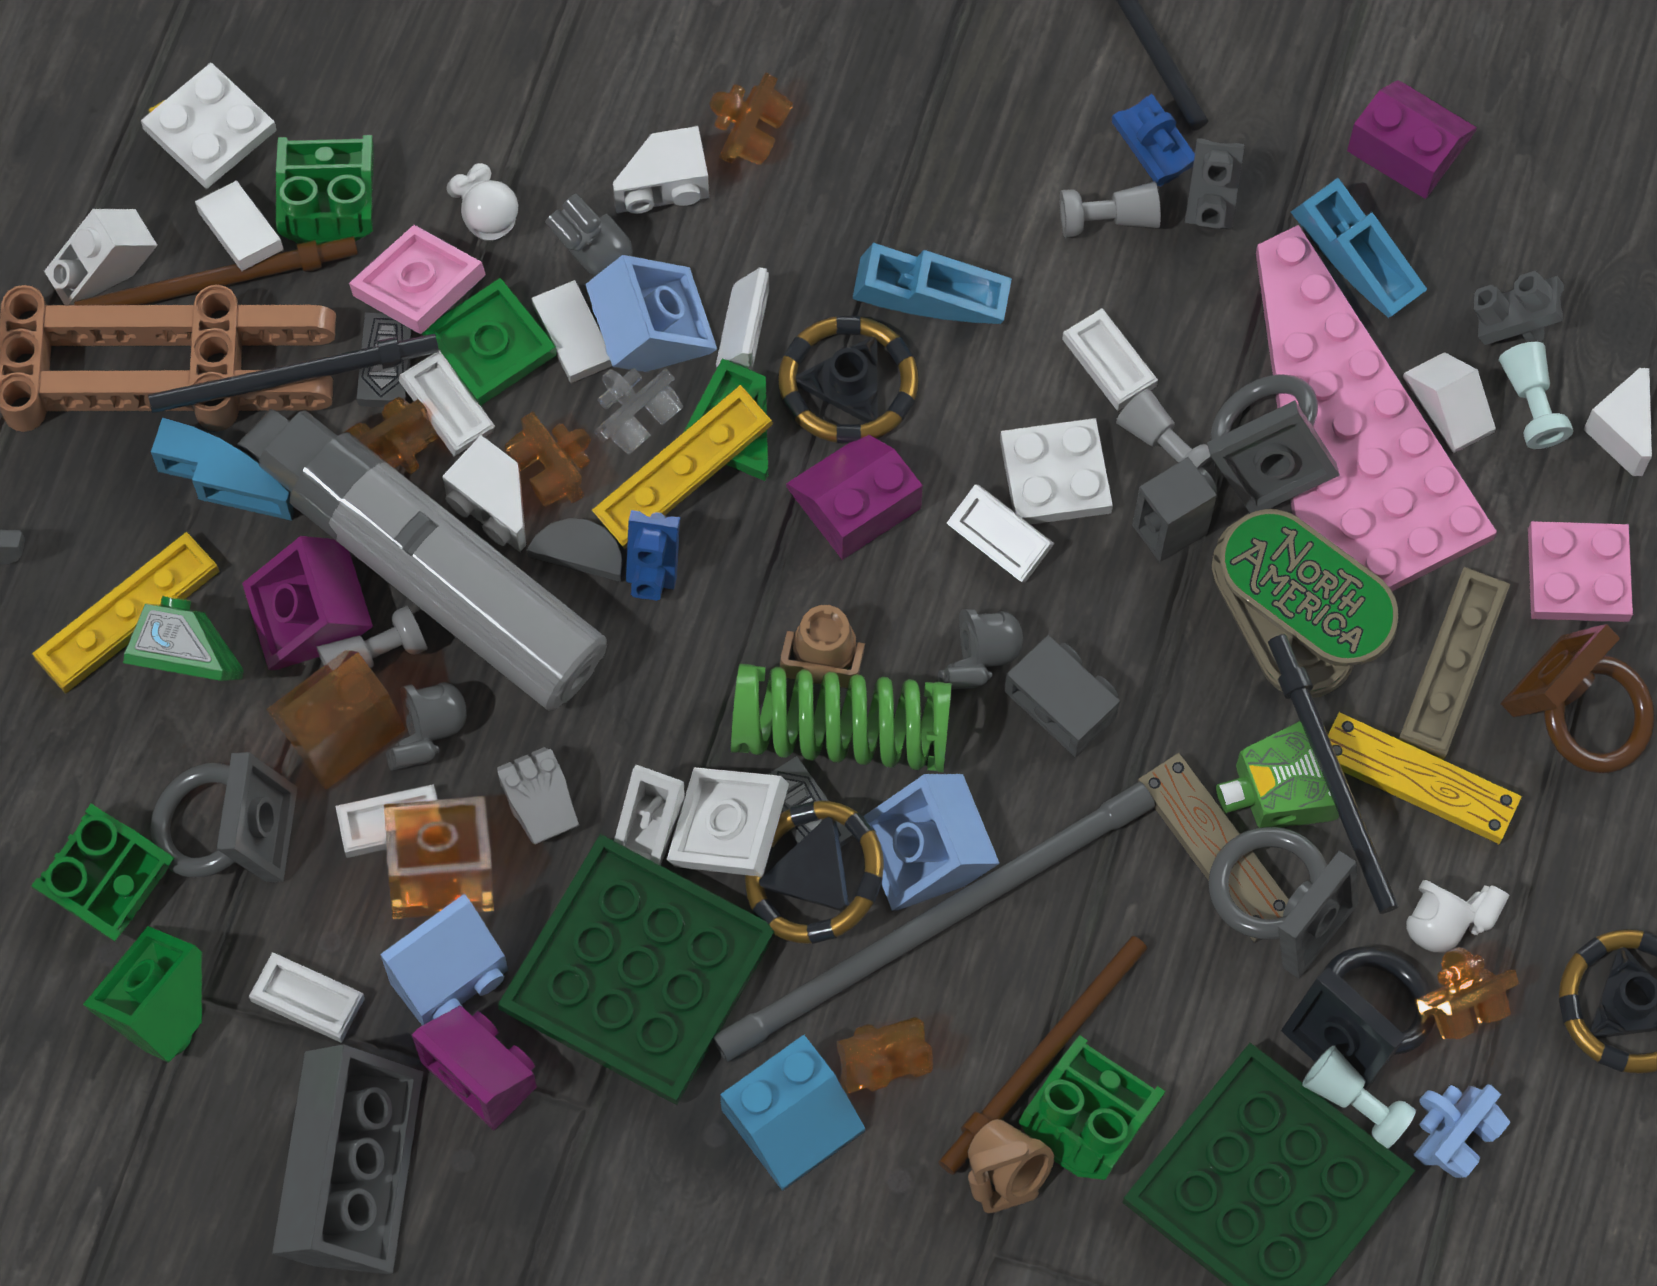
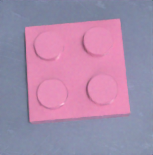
[349,225,486,334]
[1528,521,1633,622]

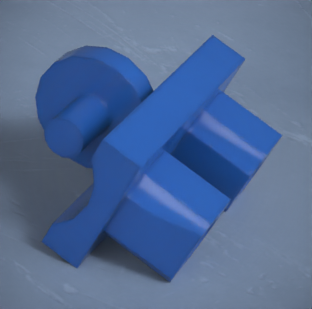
[1112,94,1195,186]
[626,510,680,601]

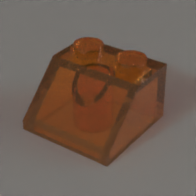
[266,650,405,789]
[384,796,494,919]

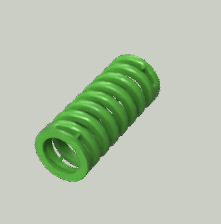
[731,664,952,773]

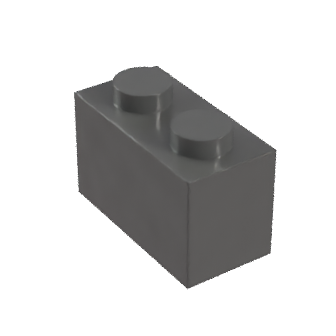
[1132,457,1217,562]
[1004,635,1120,757]

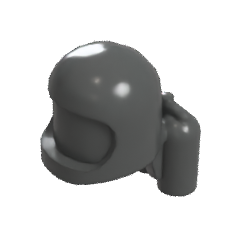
[545,193,633,277]
[937,609,1023,690]
[386,682,467,771]

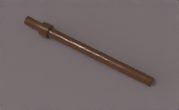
[74,236,358,305]
[938,936,1147,1175]

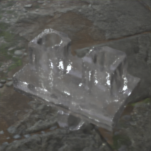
[593,368,684,454]

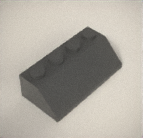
[272,1044,423,1274]

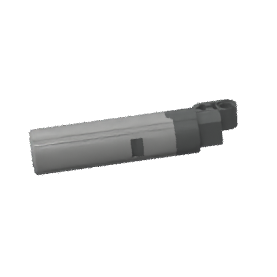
[237,409,607,711]

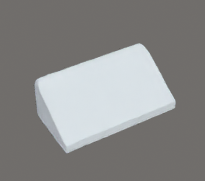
[716,268,769,371]

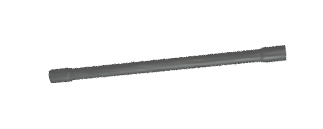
[714,782,1155,1063]

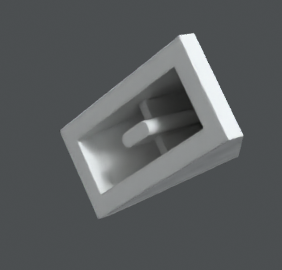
[1403,352,1496,453]
[1583,368,1652,476]
[614,765,685,866]

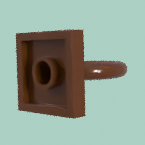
[1500,624,1655,773]

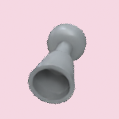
[1060,181,1161,237]
[1116,388,1215,472]
[316,606,427,691]

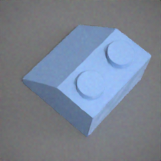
[585,255,717,372]
[863,774,1000,910]
[380,894,508,1025]

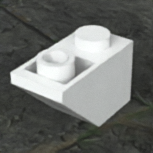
[613,126,709,214]
[44,209,157,305]
[442,435,526,552]

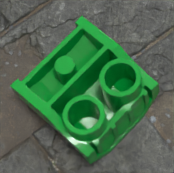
[276,135,374,245]
[31,803,175,942]
[1019,1035,1166,1180]

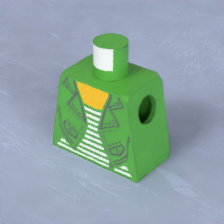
[1216,722,1339,828]

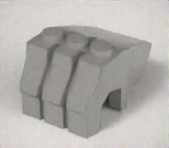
[497,747,579,845]

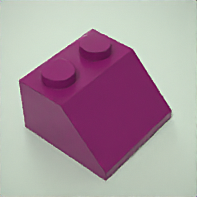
[1347,80,1477,199]
[786,435,923,560]
[242,536,373,670]
[412,1005,537,1131]

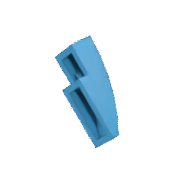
[1291,178,1428,318]
[852,243,1012,324]
[151,418,295,521]

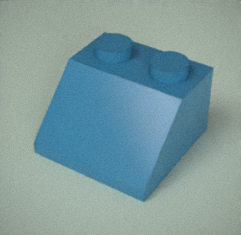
[720,1035,865,1191]

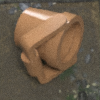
[780,605,865,688]
[968,1119,1054,1213]

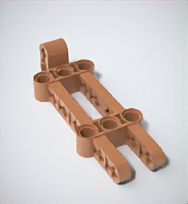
[0,285,336,432]

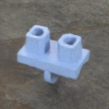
[1414,1084,1510,1178]

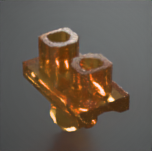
[709,72,793,165]
[344,397,439,474]
[504,412,591,506]
[1415,947,1519,1039]
[837,1017,933,1094]

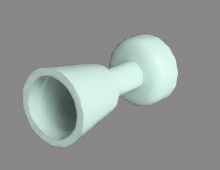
[1499,342,1573,449]
[1302,1046,1416,1149]

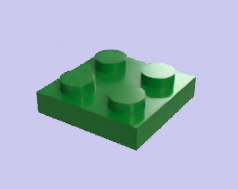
[423,278,557,406]

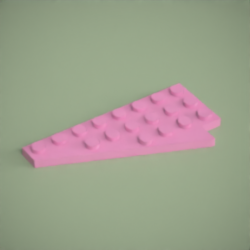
[1256,225,1497,591]

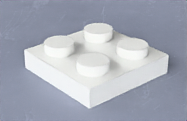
[141,63,276,189]
[1000,418,1113,525]
[667,767,789,877]

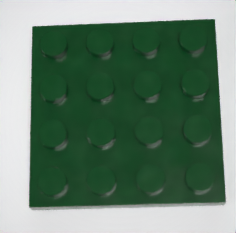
[498,834,775,1105]
[1122,1043,1415,1286]

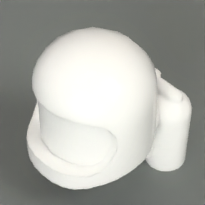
[447,163,518,241]
[1406,880,1510,953]

